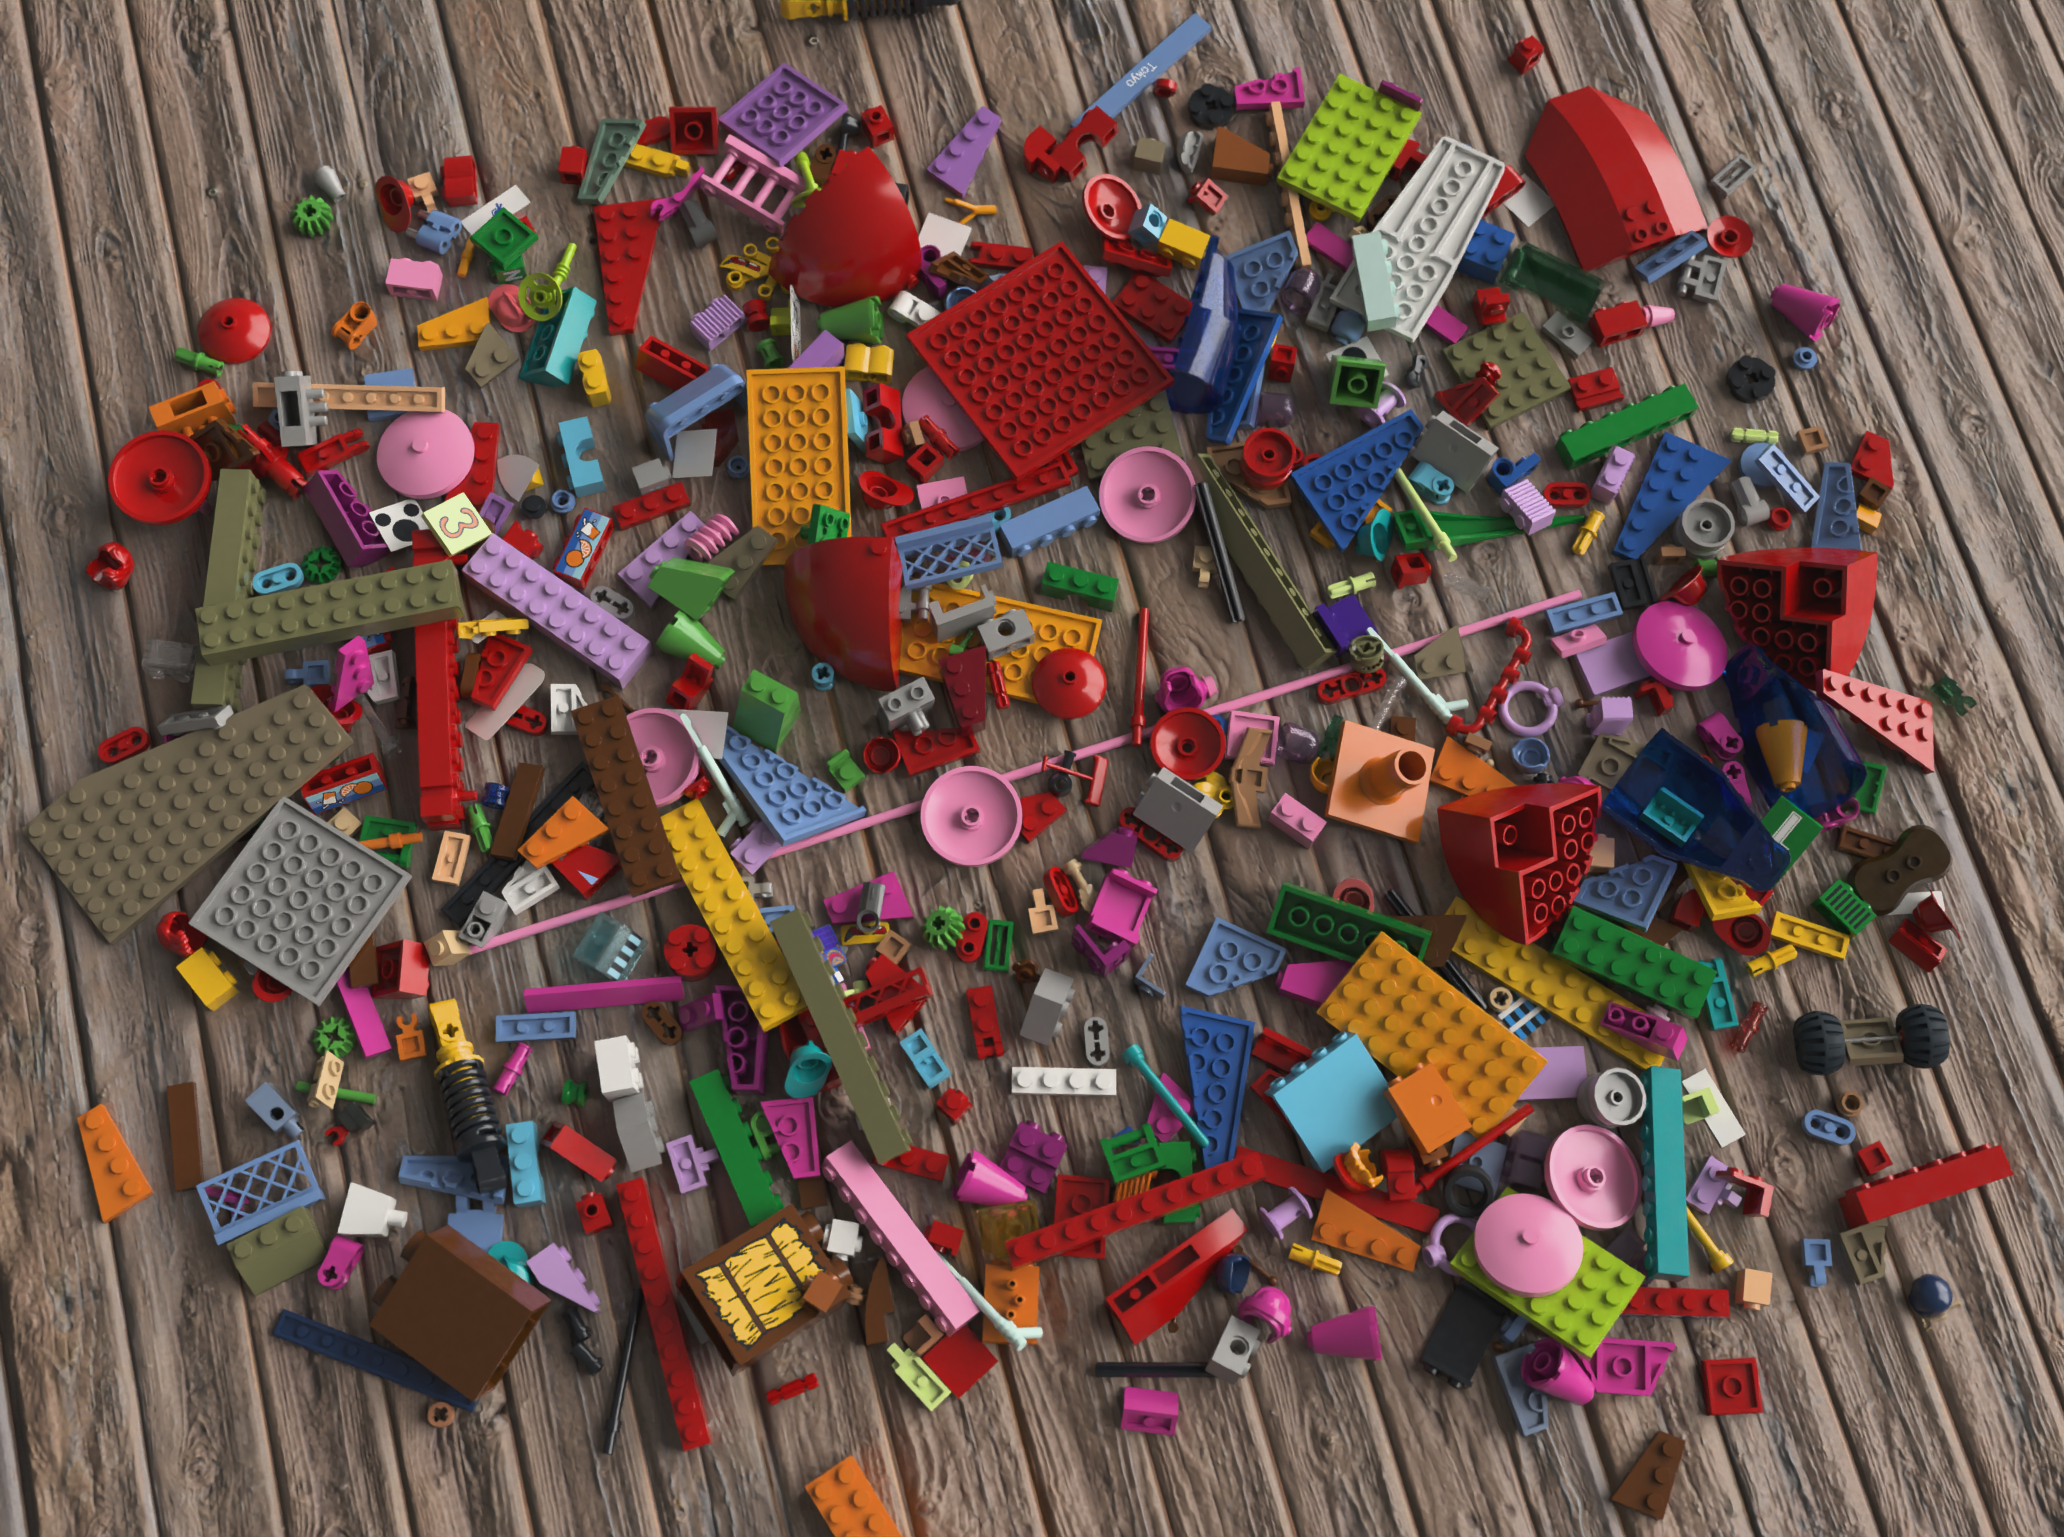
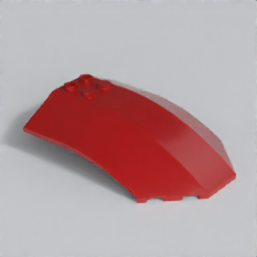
[1523,86,1708,274]

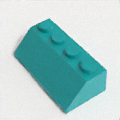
[518,286,597,388]

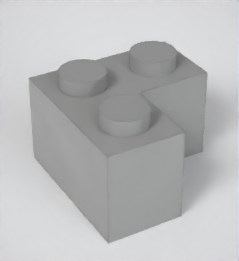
[1019,968,1075,1046]
[613,1092,665,1173]

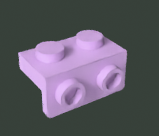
[729,819,781,875]

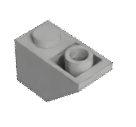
[458,891,512,948]

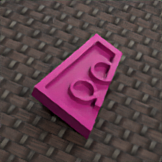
[1234,67,1305,110]
[328,635,374,713]
[823,871,914,925]
[760,1096,821,1180]

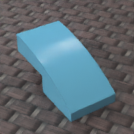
[899,1028,951,1090]

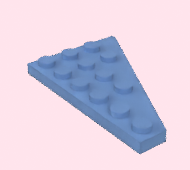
[719,725,866,847]

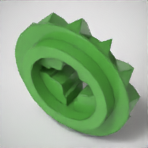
[312,1017,356,1058]

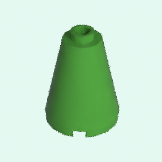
[817,296,885,344]
[655,609,726,670]

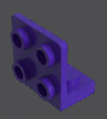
[1313,595,1378,658]

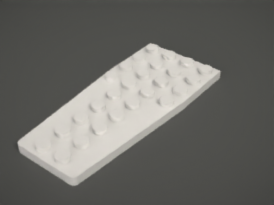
[1330,136,1505,343]

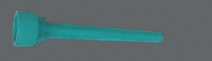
[1121,1044,1209,1148]

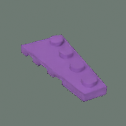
[926,106,1001,199]

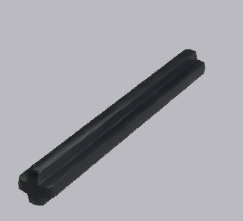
[1095,1362,1216,1377]

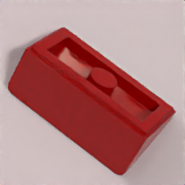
[1888,918,1947,973]

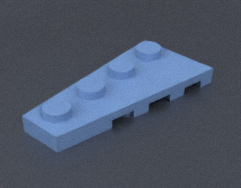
[1811,462,1862,551]

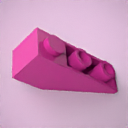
[1600,1002,1688,1061]

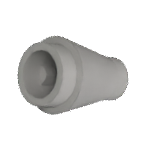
[313,166,346,203]

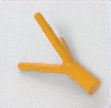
[944,198,996,225]

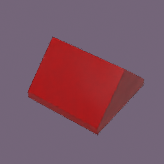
[669,106,719,155]

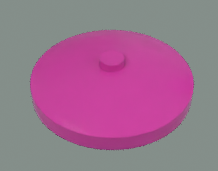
[1632,601,1728,691]

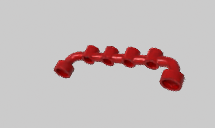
[1446,616,1532,737]

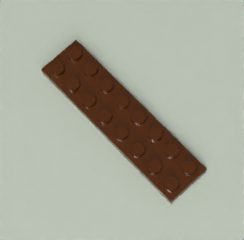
[571,695,682,898]

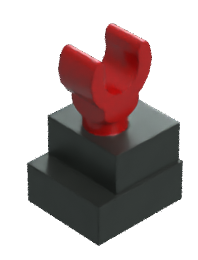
[325,1101,375,1147]

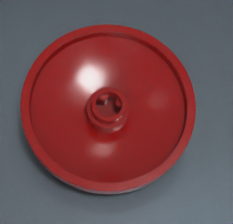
[108,430,212,526]

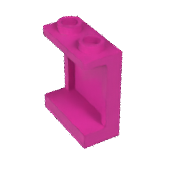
[1084,868,1158,948]

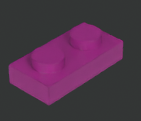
[679,993,724,1032]

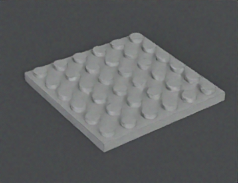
[188,796,412,1007]

